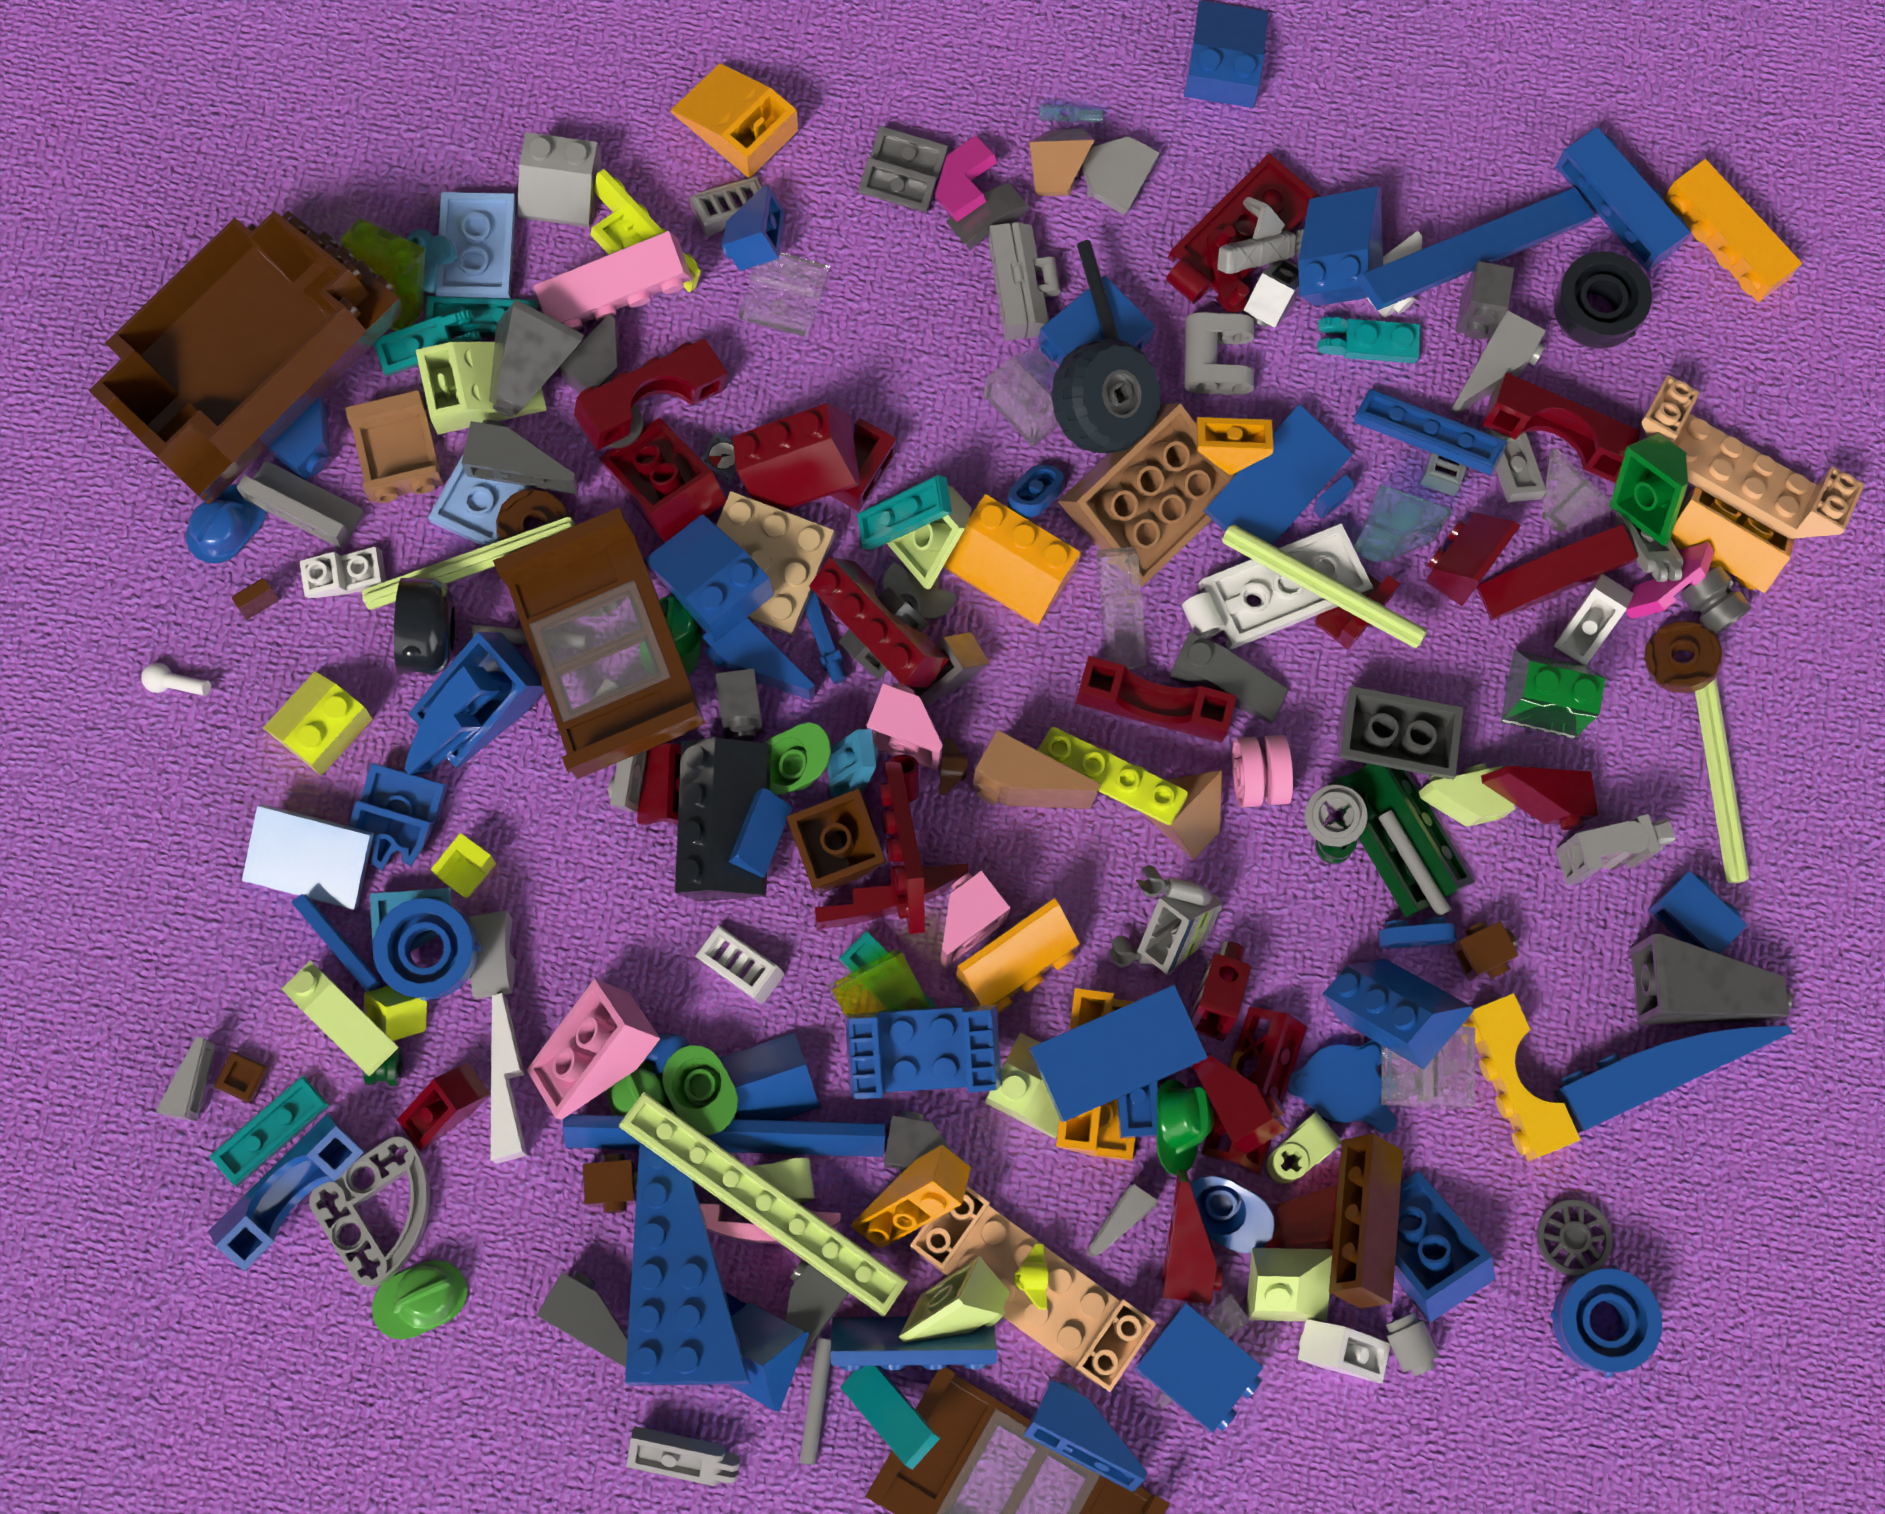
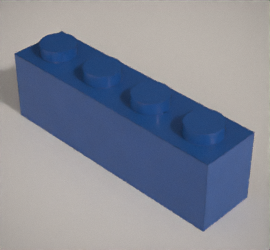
[1555,127,1691,272]

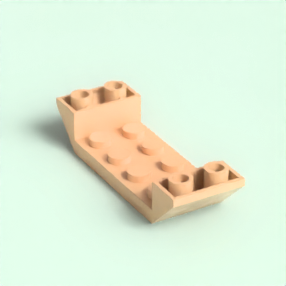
[1641,374,1865,539]
[910,1186,1157,1392]

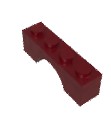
[574,338,728,451]
[1482,372,1641,483]
[809,557,949,688]
[1075,656,1237,743]

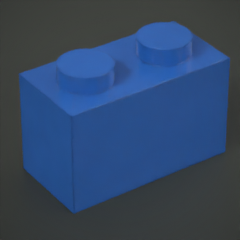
[1648,871,1747,954]

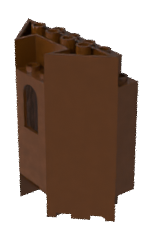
[88,211,402,505]

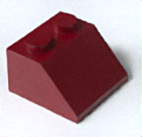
[1426,513,1521,606]

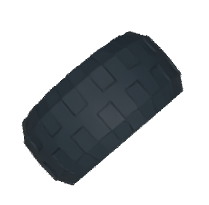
[1051,339,1161,453]

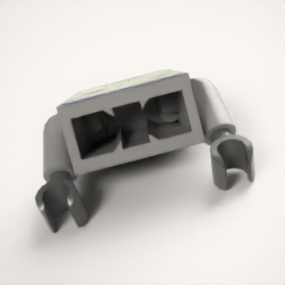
[1109,865,1222,974]

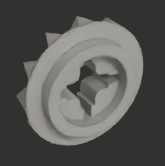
[1305,785,1368,847]

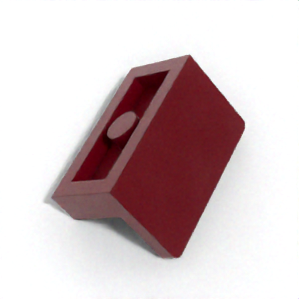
[1314,571,1400,650]
[637,743,681,825]

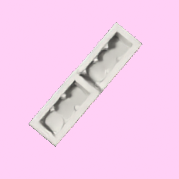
[490,993,527,1164]

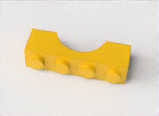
[1462,993,1581,1162]

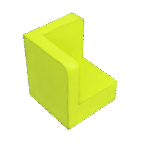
[431,833,496,899]
[364,986,427,1041]

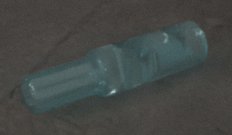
[1039,104,1103,123]

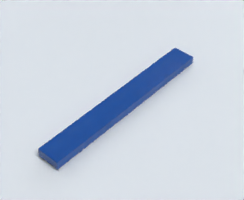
[1357,187,1595,311]
[563,1114,885,1157]

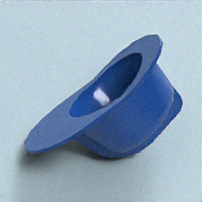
[186,484,266,564]
[1191,1175,1275,1253]

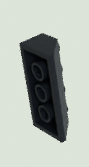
[675,738,772,902]

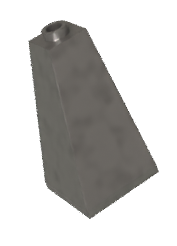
[1630,934,1792,1025]

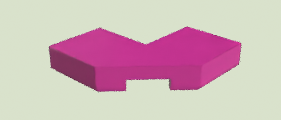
[935,135,997,222]
[1626,542,1714,619]

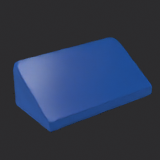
[728,787,792,878]

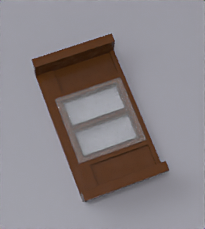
[493,507,706,779]
[865,1367,1170,1514]

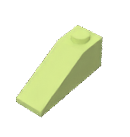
[281,960,399,1076]

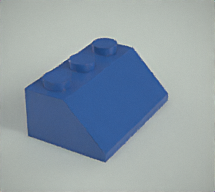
[1322,959,1474,1070]

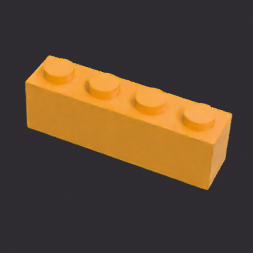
[1663,158,1802,303]

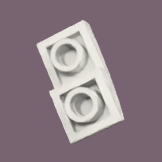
[300,546,386,598]

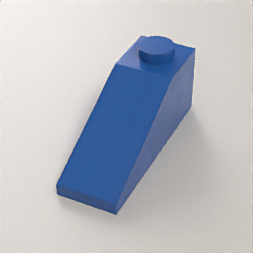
[702,617,816,700]
[1024,1380,1147,1492]

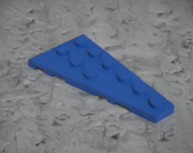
[625,1143,751,1386]

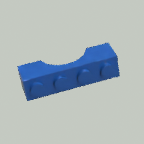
[208,1113,364,1272]

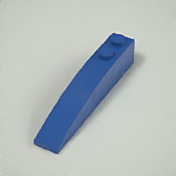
[1554,1026,1793,1133]

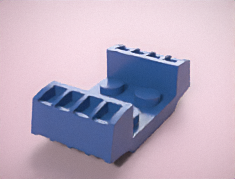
[845,1005,1002,1099]

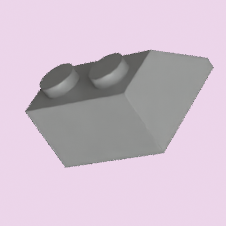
[518,132,602,228]

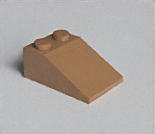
[972,730,1101,809]

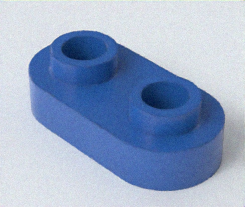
[1007,465,1064,519]
[1378,917,1457,949]

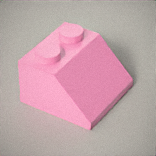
[867,683,943,771]
[940,871,1010,969]

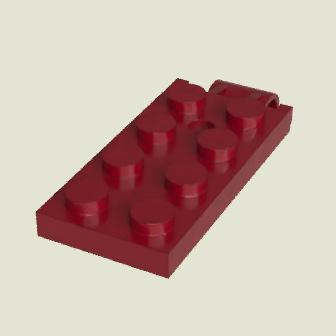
[1166,153,1321,304]
[880,755,925,934]

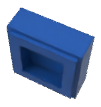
[1313,475,1355,519]

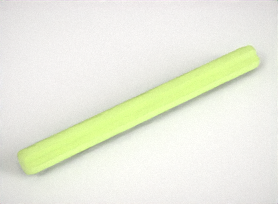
[362,517,575,610]
[1222,525,1427,648]
[1695,678,1749,883]

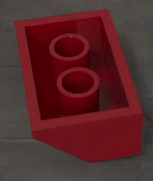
[732,403,860,511]

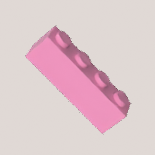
[533,231,692,331]

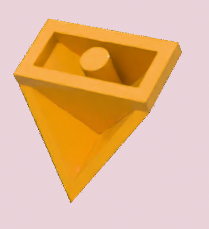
[1197,417,1274,476]

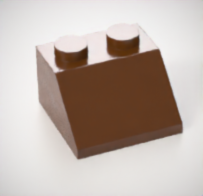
[786,789,886,894]

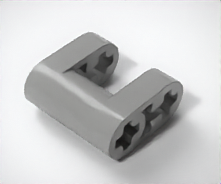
[1184,313,1254,395]

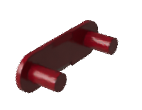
[1207,226,1249,314]

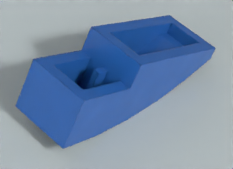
[404,666,500,775]

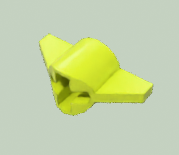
[1014,1244,1048,1309]

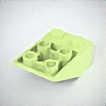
[416,342,547,435]

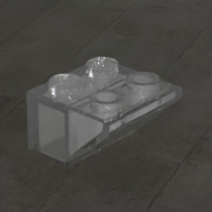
[984,348,1059,447]
[1381,1026,1475,1110]

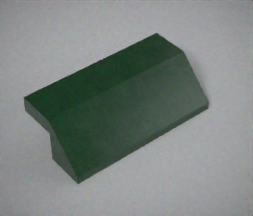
[1327,763,1475,918]

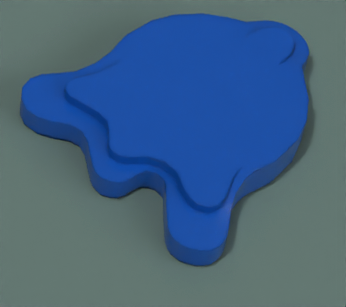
[1287,1039,1396,1134]

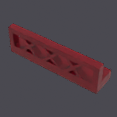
[1201,1006,1307,1175]

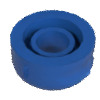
[371,898,482,1001]
[1551,1265,1663,1379]

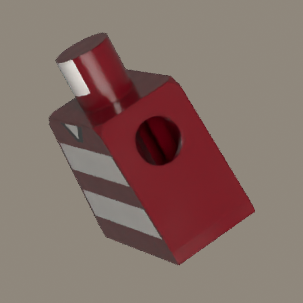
[1190,941,1251,1042]

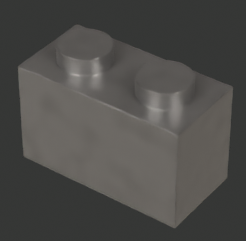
[1455,261,1514,339]
[715,669,763,741]

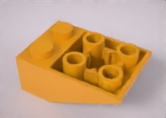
[671,63,798,178]

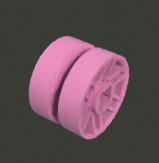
[1232,734,1293,808]

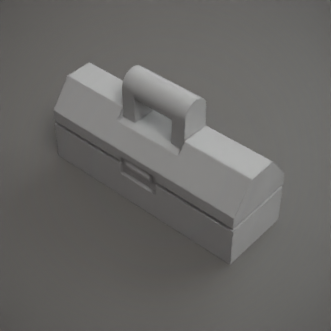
[988,222,1061,341]

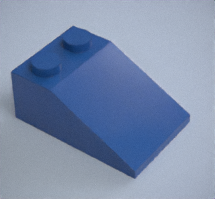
[1183,0,1268,108]
[1298,186,1383,306]
[644,514,774,642]
[408,632,544,768]
[1394,1171,1495,1323]

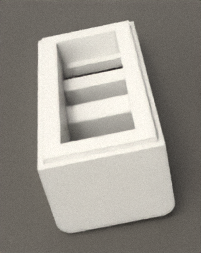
[695,925,784,1005]

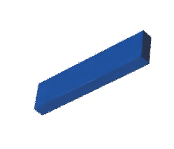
[1354,389,1507,476]

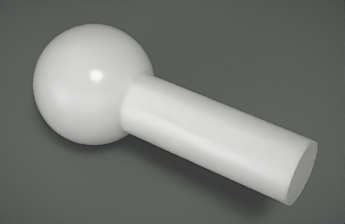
[141,663,211,696]

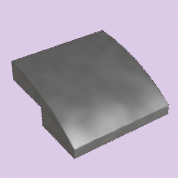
[858,126,949,214]

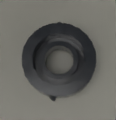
[1554,251,1652,349]
[394,578,455,675]

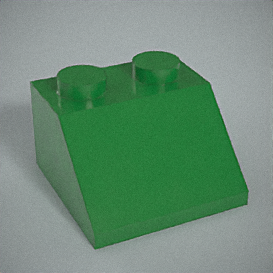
[1609,433,1688,546]

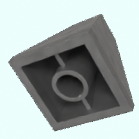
[489,300,584,417]

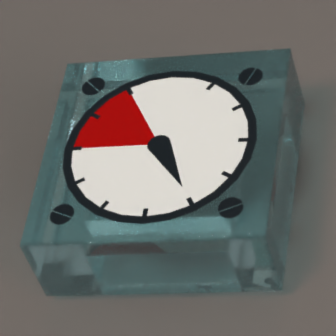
[701,432,737,483]

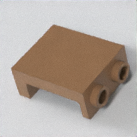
[345,390,444,503]

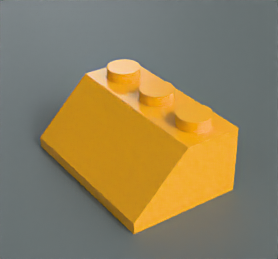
[1670,486,1795,593]
[944,494,1081,626]
[955,898,1080,1015]

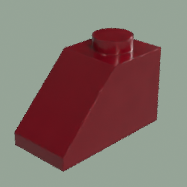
[397,1062,490,1151]

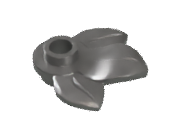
[883,563,956,620]

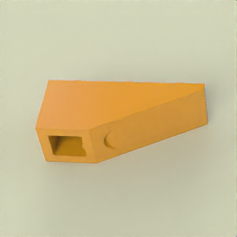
[851,1145,971,1249]

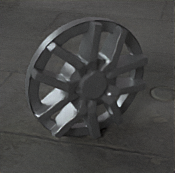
[1535,1200,1612,1276]

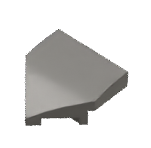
[1081,136,1160,215]

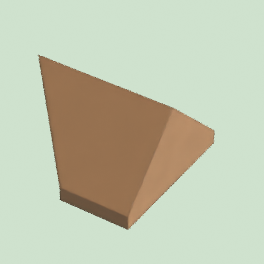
[1029,129,1095,196]
[1141,770,1222,860]

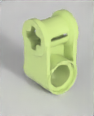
[1266,1111,1342,1184]
[749,1158,815,1203]

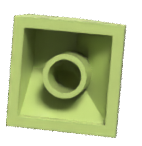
[887,483,972,589]
[985,1033,1059,1139]
[1246,1248,1332,1322]
[899,1256,1010,1343]

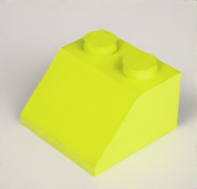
[263,671,373,776]

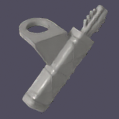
[1218,197,1304,274]

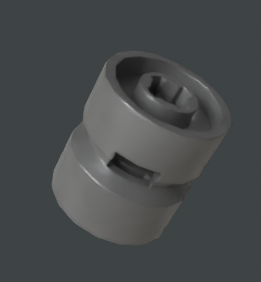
[1680,566,1753,635]

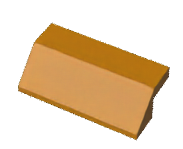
[1056,988,1135,1161]

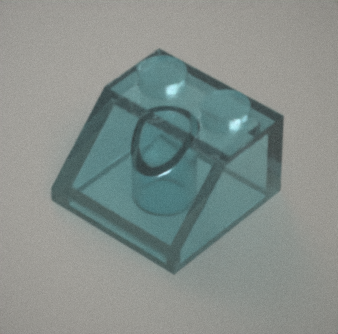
[1353,484,1452,562]

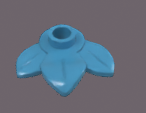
[398,229,458,293]

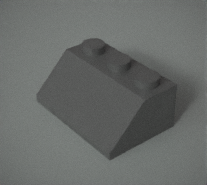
[1336,686,1464,780]

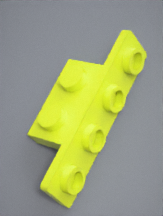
[590,169,701,292]
[1037,727,1188,825]

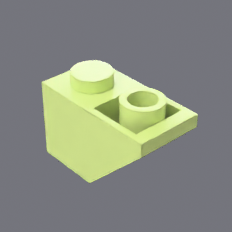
[1419,764,1515,827]

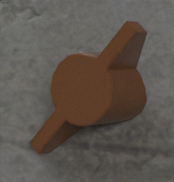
[939,738,969,795]

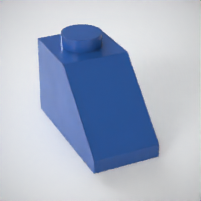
[721,185,785,271]
[267,396,330,481]

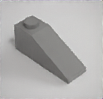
[1450,310,1546,415]

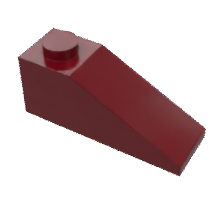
[1481,766,1599,830]
[1193,1053,1287,1154]
[1161,1169,1223,1304]

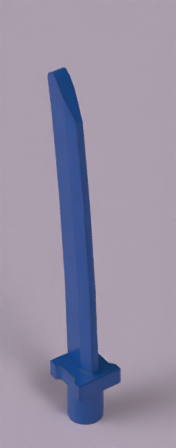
[805,590,847,684]

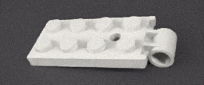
[1182,523,1373,650]

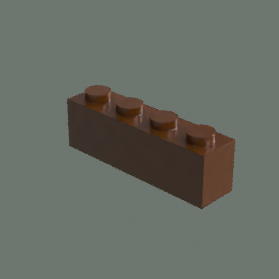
[1329,1133,1403,1308]

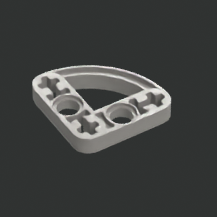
[309,1137,430,1288]

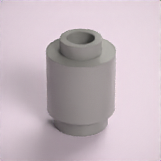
[1386,1312,1440,1376]

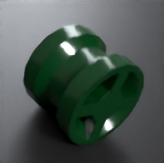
[1315,821,1357,864]
[363,1046,403,1086]

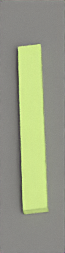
[619,1092,908,1317]

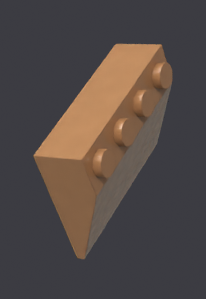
[1058,403,1234,587]

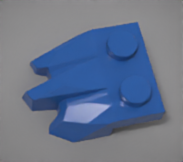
[349,763,448,871]

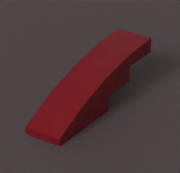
[1476,524,1638,621]
[815,863,969,930]

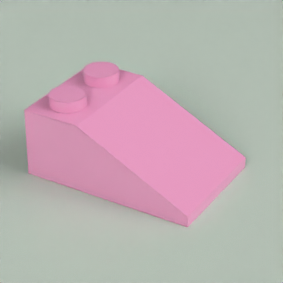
[526,978,660,1120]

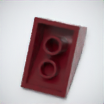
[599,417,727,543]

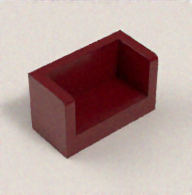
[830,418,897,511]

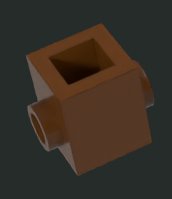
[1451,920,1519,982]
[583,1154,638,1213]

